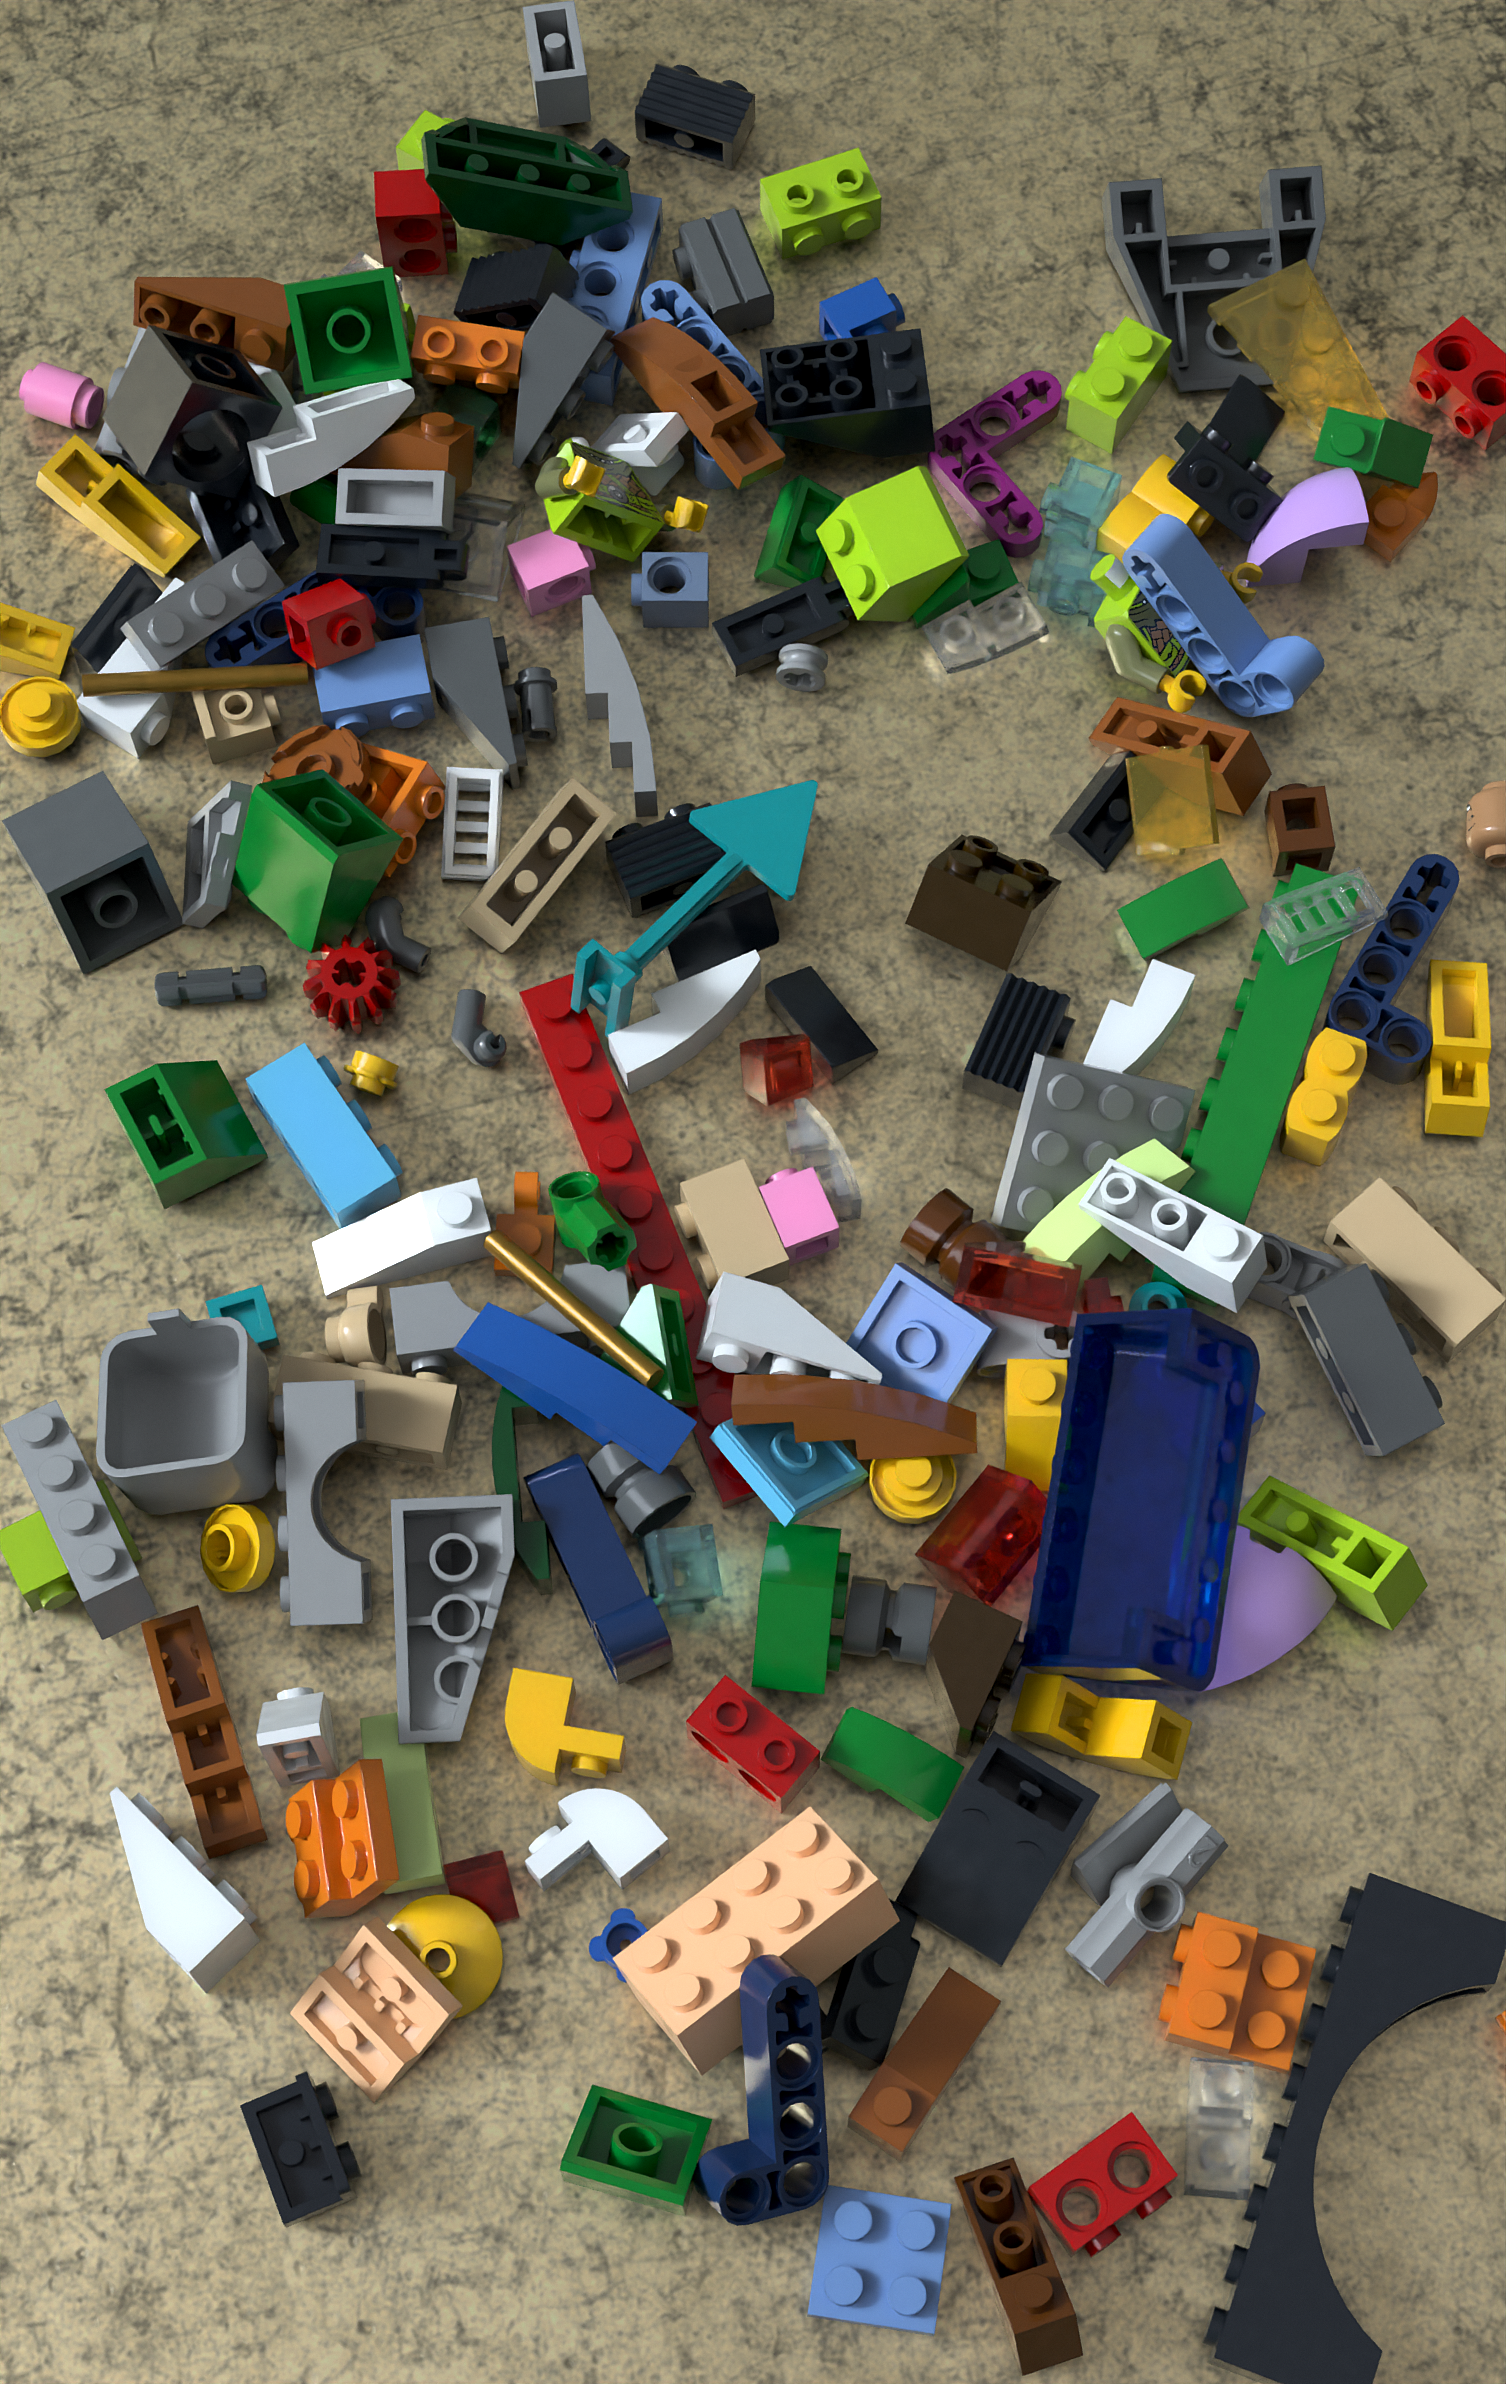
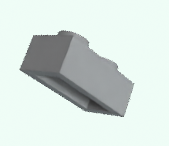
[335,468,456,533]

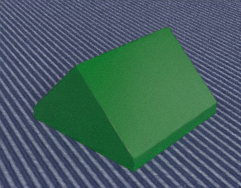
[284,266,413,395]
[560,2085,712,2217]

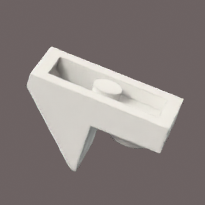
[591,412,689,496]

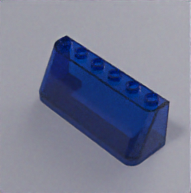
[1021,1308,1260,1692]

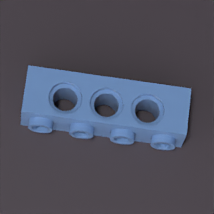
[569,192,663,406]

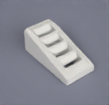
[441,767,504,881]

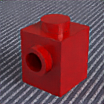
[282,578,376,670]

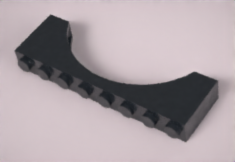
[1202,1873,1506,2384]

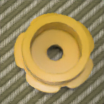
[343,1050,399,1097]

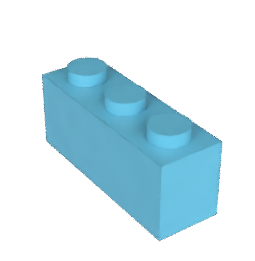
[245,1043,403,1229]

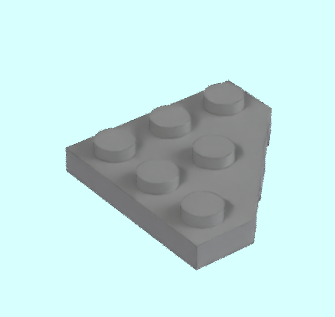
[990,1053,1195,1232]

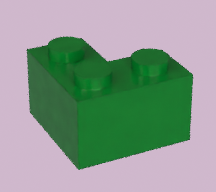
[751,1521,851,1694]

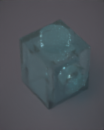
[1039,457,1122,556]

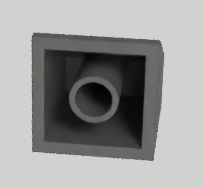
[2,771,184,974]

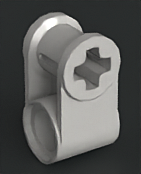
[1247,1232,1347,1321]
[977,1307,1089,1379]

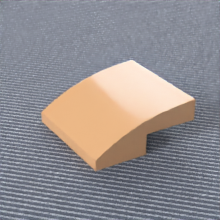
[290,1917,463,2103]

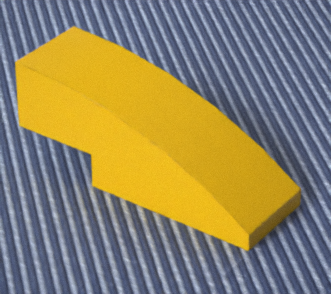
[36,434,201,578]
[1424,959,1492,1137]

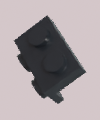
[1167,421,1284,542]
[186,467,300,571]
[240,2071,362,2228]

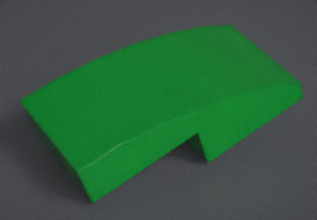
[1117,858,1250,961]
[820,1707,965,1822]

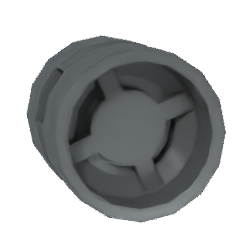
[586,1441,696,1539]
[842,1575,937,1665]

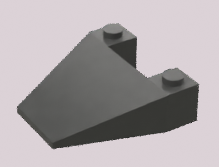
[1102,165,1326,393]

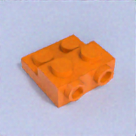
[410,315,526,394]
[358,742,446,877]
[286,1759,400,1918]
[1158,1912,1317,2074]

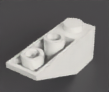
[1078,1158,1267,1313]
[696,1272,882,1385]

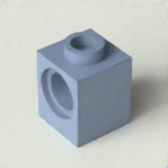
[631,552,709,628]

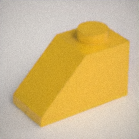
[1004,1358,1067,1495]

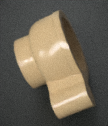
[325,1285,387,1368]

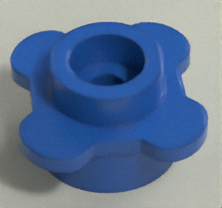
[589,1908,649,1983]

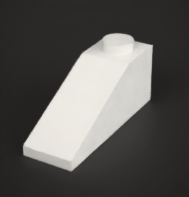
[77,577,185,759]
[312,1178,492,1299]
[256,1687,340,1787]

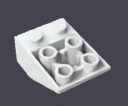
[110,1787,260,1994]

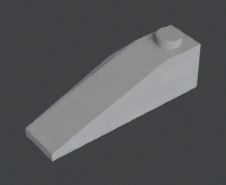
[391,1494,515,1744]

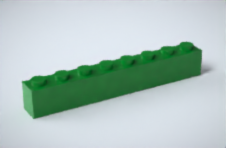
[1144,863,1361,1308]

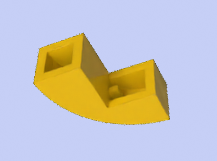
[1010,1673,1192,1780]

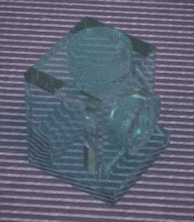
[1027,540,1114,628]
[637,1524,723,1618]

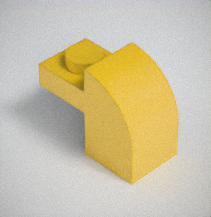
[505,1668,626,1786]

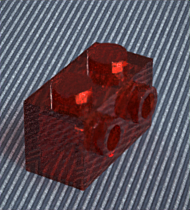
[915,1464,1063,1607]

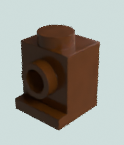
[1264,783,1336,876]

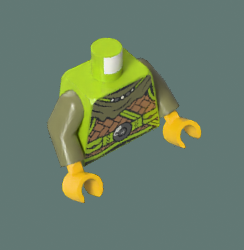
[535,437,709,562]
[1090,554,1263,713]

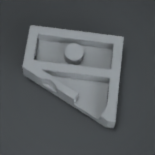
[182,780,252,928]

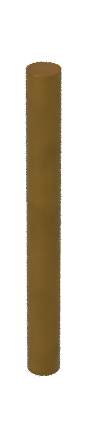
[82,663,308,697]
[483,1229,664,1389]

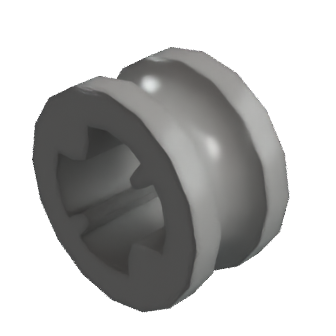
[776,643,828,692]

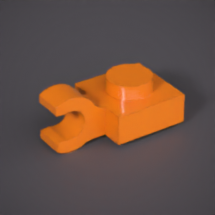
[494,1172,556,1277]

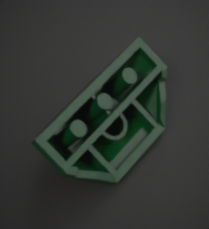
[421,117,633,246]

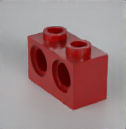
[374,169,458,278]
[1409,315,1506,450]
[686,1675,820,1814]
[1027,2112,1178,2258]

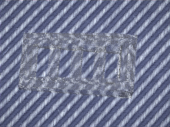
[1259,867,1388,966]

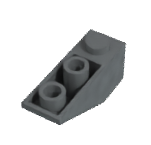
[512,293,616,469]
[424,617,528,790]

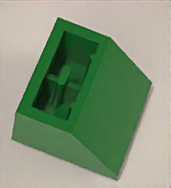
[104,1060,268,1210]

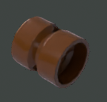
[900,1188,1011,1298]

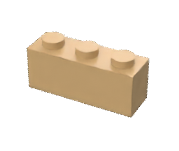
[458,778,617,953]
[1323,1177,1506,1363]
[268,1352,462,1470]

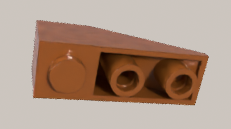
[133,277,297,372]

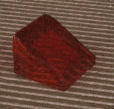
[739,1034,814,1106]
[443,1850,520,1924]

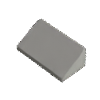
[1070,1783,1182,1906]

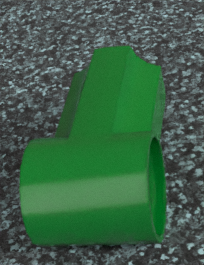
[548,1171,637,1272]

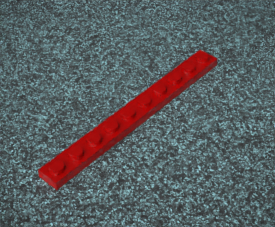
[519,973,758,1509]

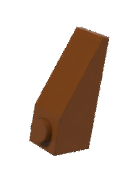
[330,412,474,500]
[1089,697,1272,816]
[847,1967,1001,2162]

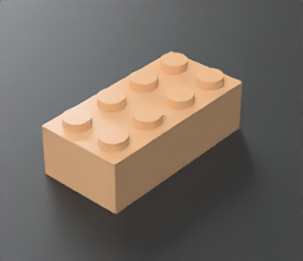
[612,1806,900,2076]

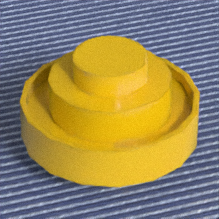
[0,676,82,757]
[869,1455,957,1524]
[200,1504,275,1593]

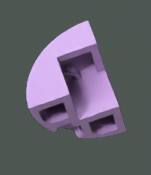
[1246,467,1369,587]
[1170,1522,1337,1692]

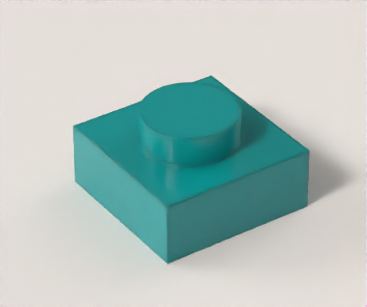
[205,1285,280,1350]

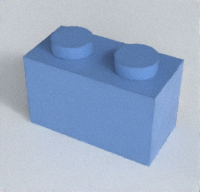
[312,634,436,737]

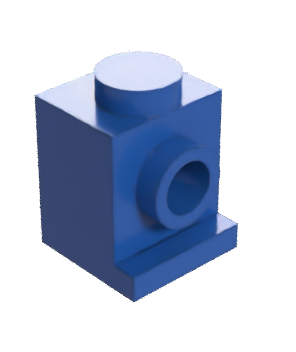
[819,277,905,341]

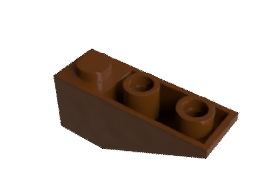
[954,2157,1083,2376]

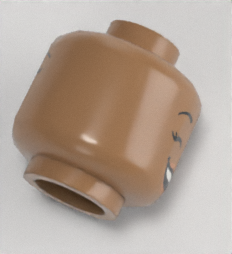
[1466,781,1506,869]

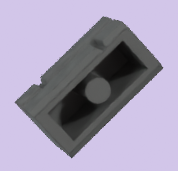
[672,208,774,337]

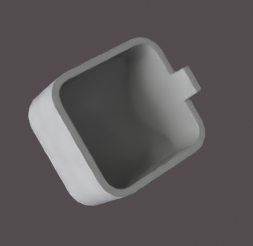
[96,1308,278,1515]

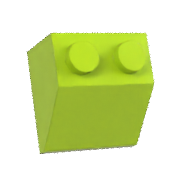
[816,466,969,622]

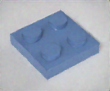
[846,1262,998,1404]
[807,2185,952,2336]

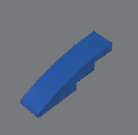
[453,1302,697,1475]

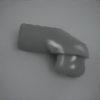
[365,896,431,973]
[451,989,507,1067]

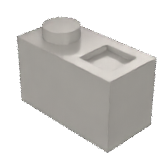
[523,0,591,128]

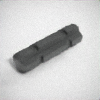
[154,965,268,1006]

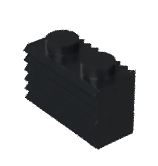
[635,63,756,170]
[453,244,579,331]
[605,802,726,918]
[962,973,1076,1111]

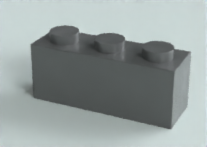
[1287,1263,1445,1456]

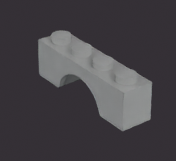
[389,1262,630,1376]
[274,1380,373,1626]
[1,1400,158,1640]

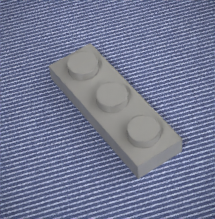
[120,541,285,671]

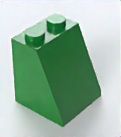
[232,769,403,954]

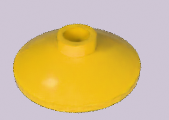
[387,1894,503,2019]

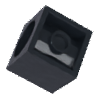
[102,325,283,499]

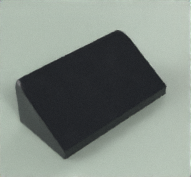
[1209,374,1285,464]
[71,563,163,674]
[1050,750,1168,871]
[662,884,779,982]
[765,966,878,1084]

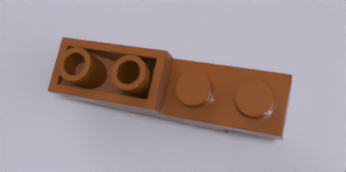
[610,317,786,490]

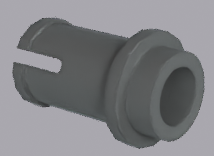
[513,667,557,742]

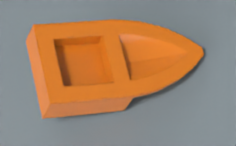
[1364,472,1438,562]

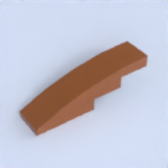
[731,1374,977,1460]
[141,1605,268,1859]

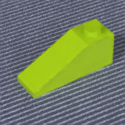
[1234,1475,1428,1631]

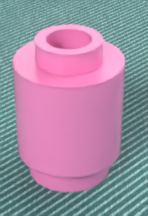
[19,362,104,430]

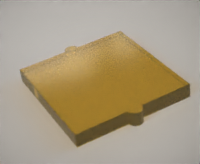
[1125,745,1220,856]

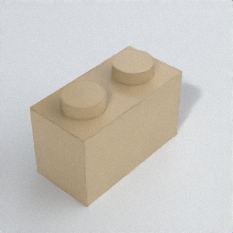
[674,1158,789,1290]

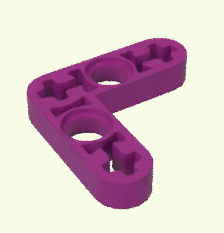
[927,370,1062,558]

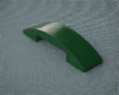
[492,1386,553,1595]

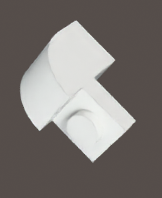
[525,1788,670,1892]

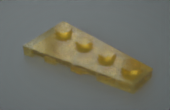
[1207,259,1389,474]

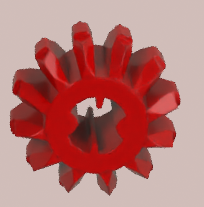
[303,934,401,1034]

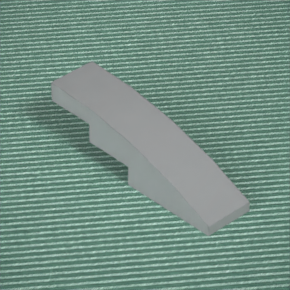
[582,595,658,817]

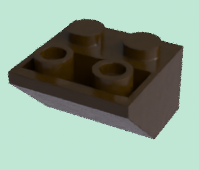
[905,835,1062,972]
[925,1591,1027,1759]

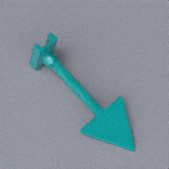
[570,780,818,1037]

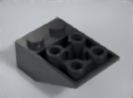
[760,328,935,458]
[895,1731,1100,1967]

